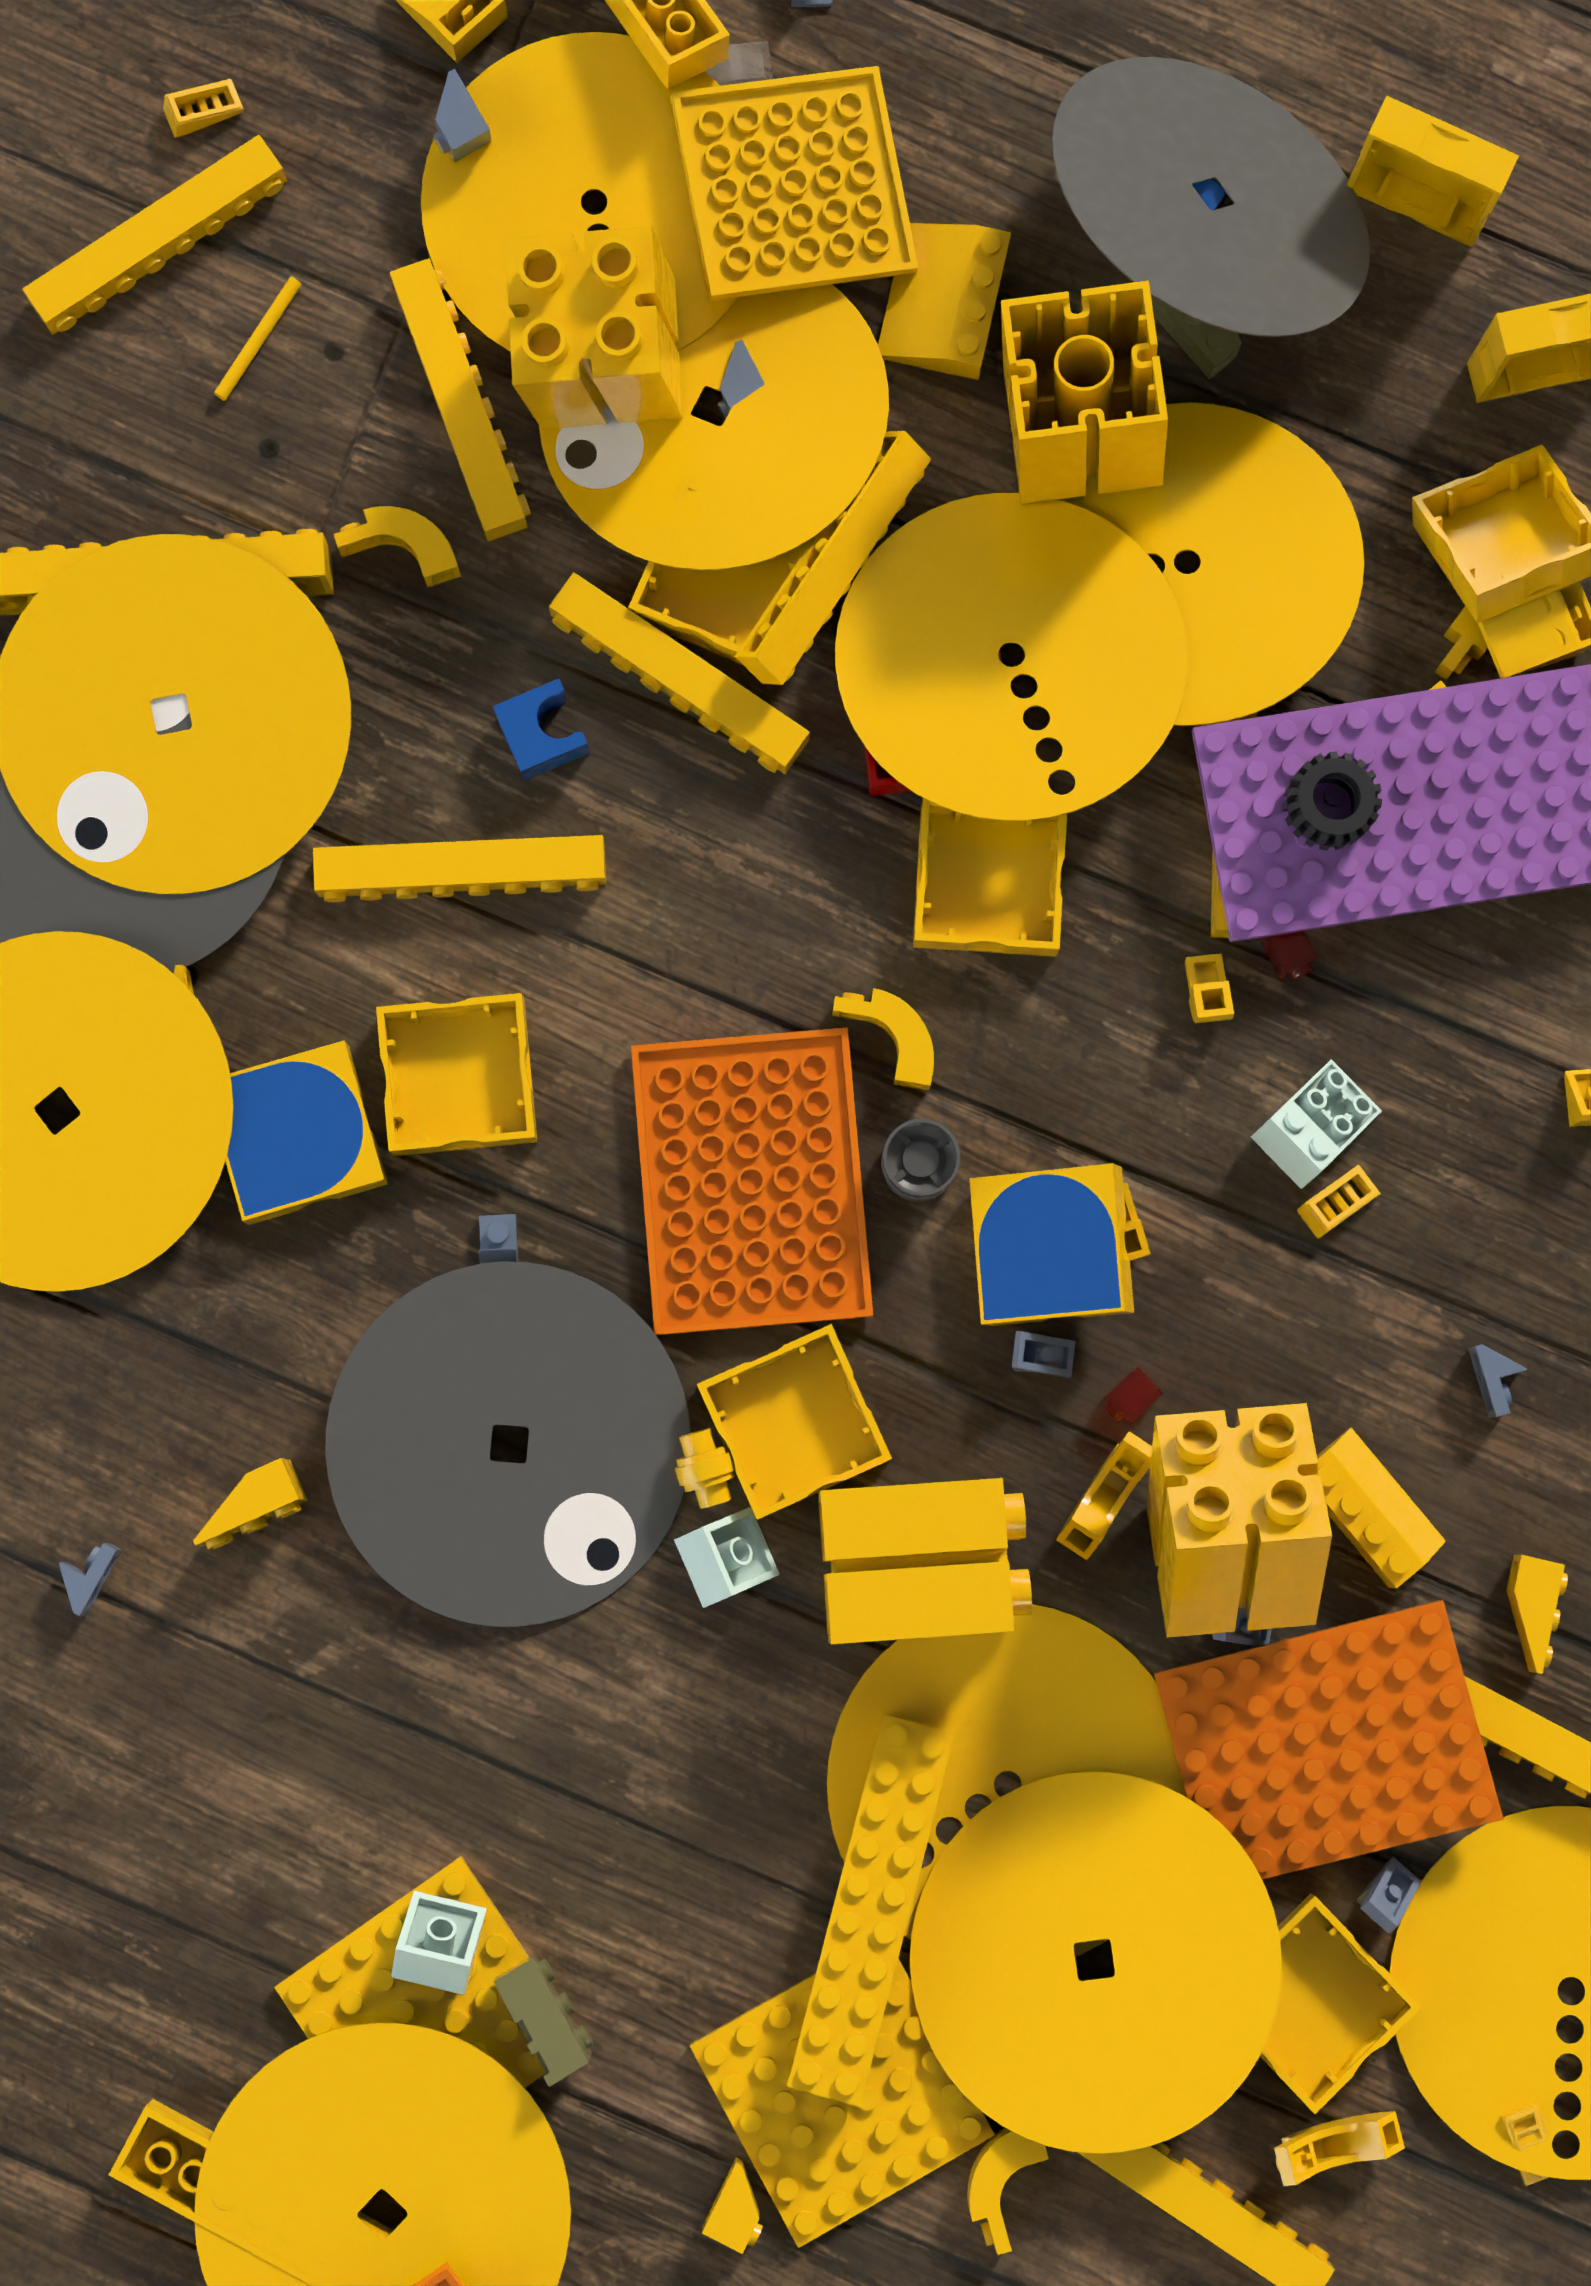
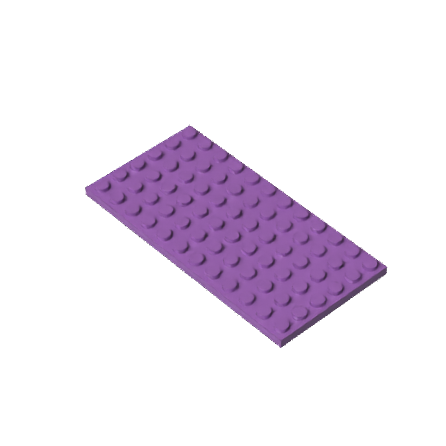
[1192,664,1591,943]

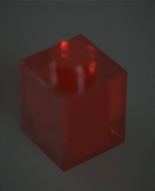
[1260,931,1317,981]
[1103,1367,1163,1425]

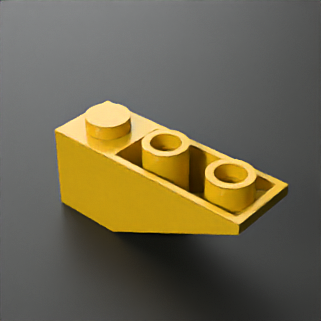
[1506,1555,1568,1674]

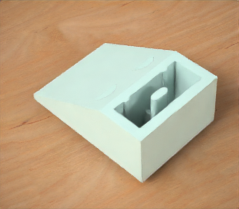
[1251,1059,1382,1189]

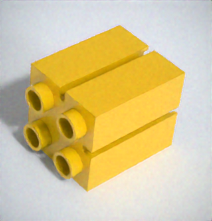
[504,226,683,429]
[1001,280,1168,504]
[1146,1403,1332,1638]
[818,1478,1032,1644]

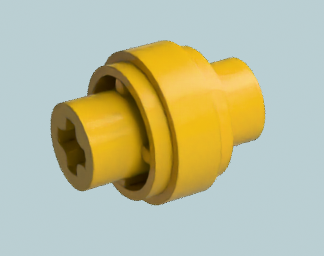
[674,1428,735,1509]

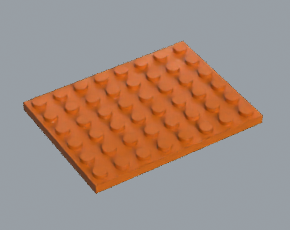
[631,1027,873,1336]
[1154,1600,1504,1879]

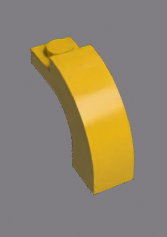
[333,506,461,588]
[832,988,934,1091]
[1056,1432,1152,1560]
[1274,2111,1405,2186]
[967,2128,1049,2255]

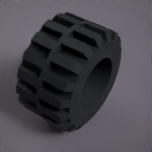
[1283,752,1382,850]

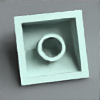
[674,1507,780,1608]
[391,1891,487,1995]

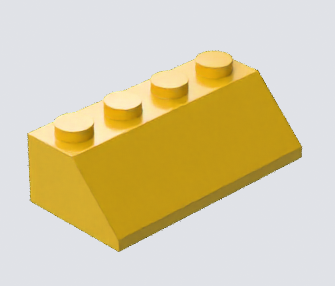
[1316,1428,1446,1588]

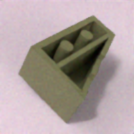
[1151,296,1242,380]
[494,1954,594,2087]

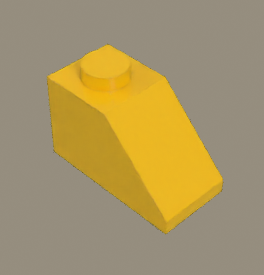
[702,2157,763,2254]

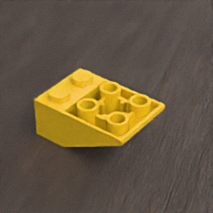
[396,0,508,63]
[1478,581,1591,678]
[193,1458,308,1549]

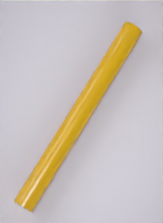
[214,276,302,401]

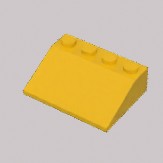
[878,223,1011,380]

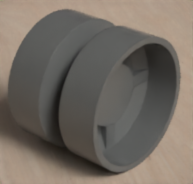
[881,1119,960,1202]

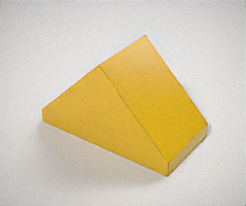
[1564,1069,1591,1127]

